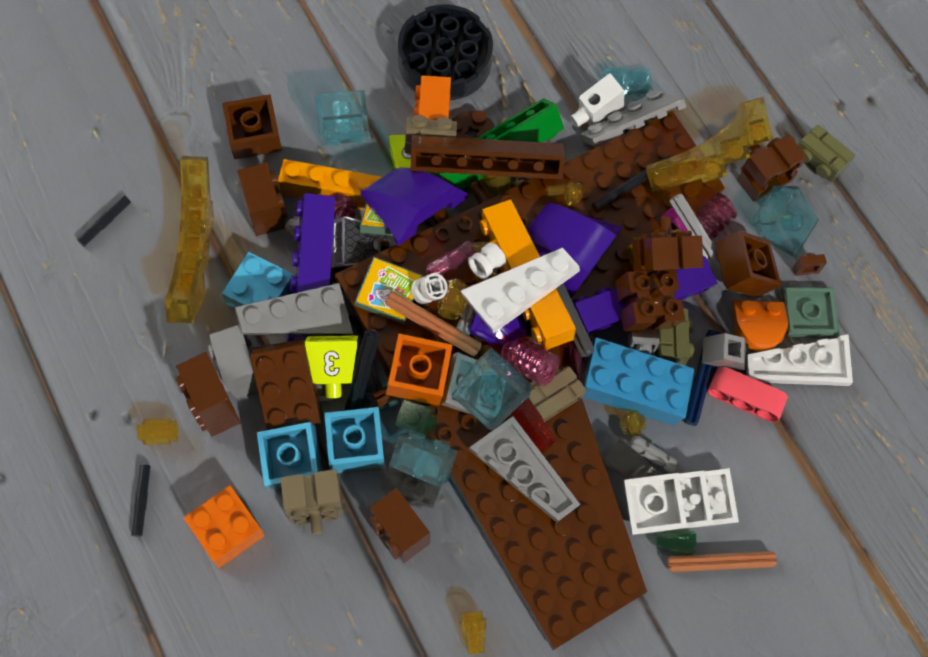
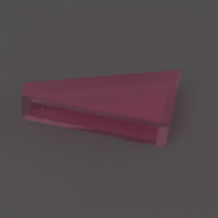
[568,335,593,383]

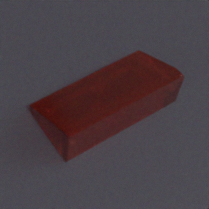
[506,396,557,454]

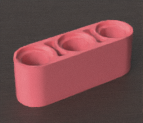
[708,367,788,422]

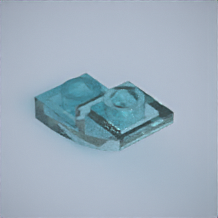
[603,66,653,95]

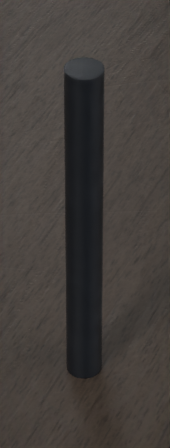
[592,155,674,212]

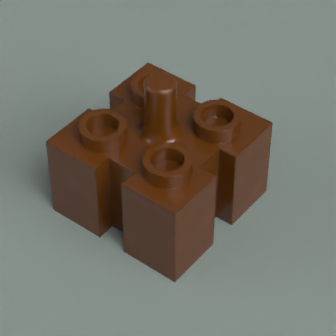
[737,135,807,202]
[632,217,703,271]
[615,269,685,332]

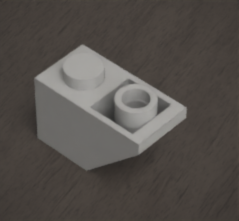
[625,325,659,356]
[702,333,746,372]

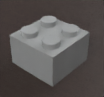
[208,325,258,398]

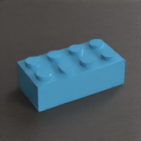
[579,338,694,425]

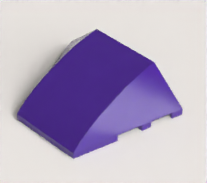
[361,167,469,246]
[527,202,623,299]

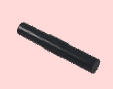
[77,196,131,247]
[131,465,151,537]

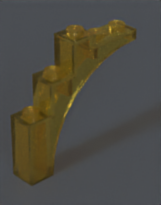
[646,97,774,191]
[165,156,214,324]

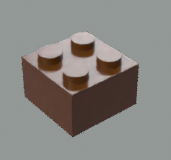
[222,94,282,160]
[237,162,287,236]
[715,230,782,298]
[368,488,430,563]

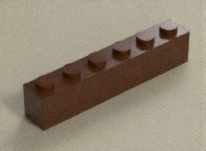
[410,135,566,179]

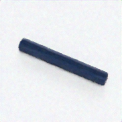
[684,329,721,426]

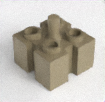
[280,469,344,535]

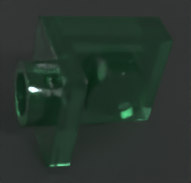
[395,399,438,436]

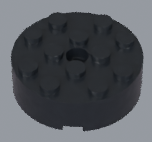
[398,4,493,101]

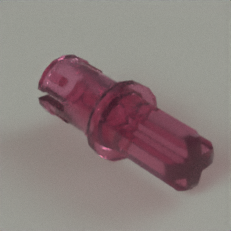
[426,240,477,275]

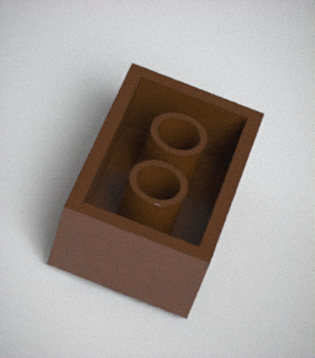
[250,338,323,430]
[175,351,241,437]

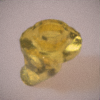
[547,182,584,206]
[619,412,646,438]

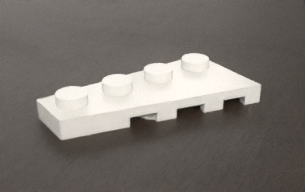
[461,248,580,333]
[745,334,853,386]

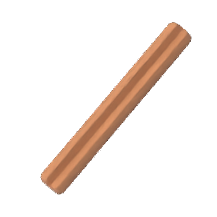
[385,291,482,356]
[667,551,777,572]

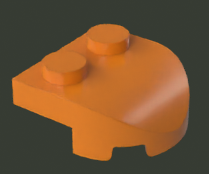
[732,300,788,352]

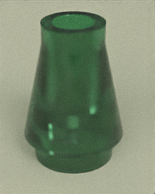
[657,528,696,556]

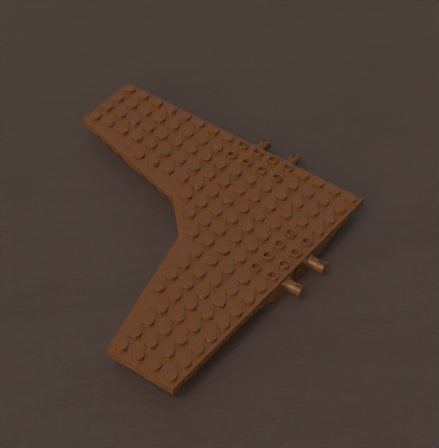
[334,111,726,650]

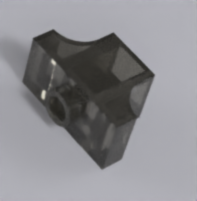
[381,462,443,509]

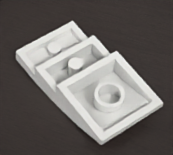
[624,468,739,535]

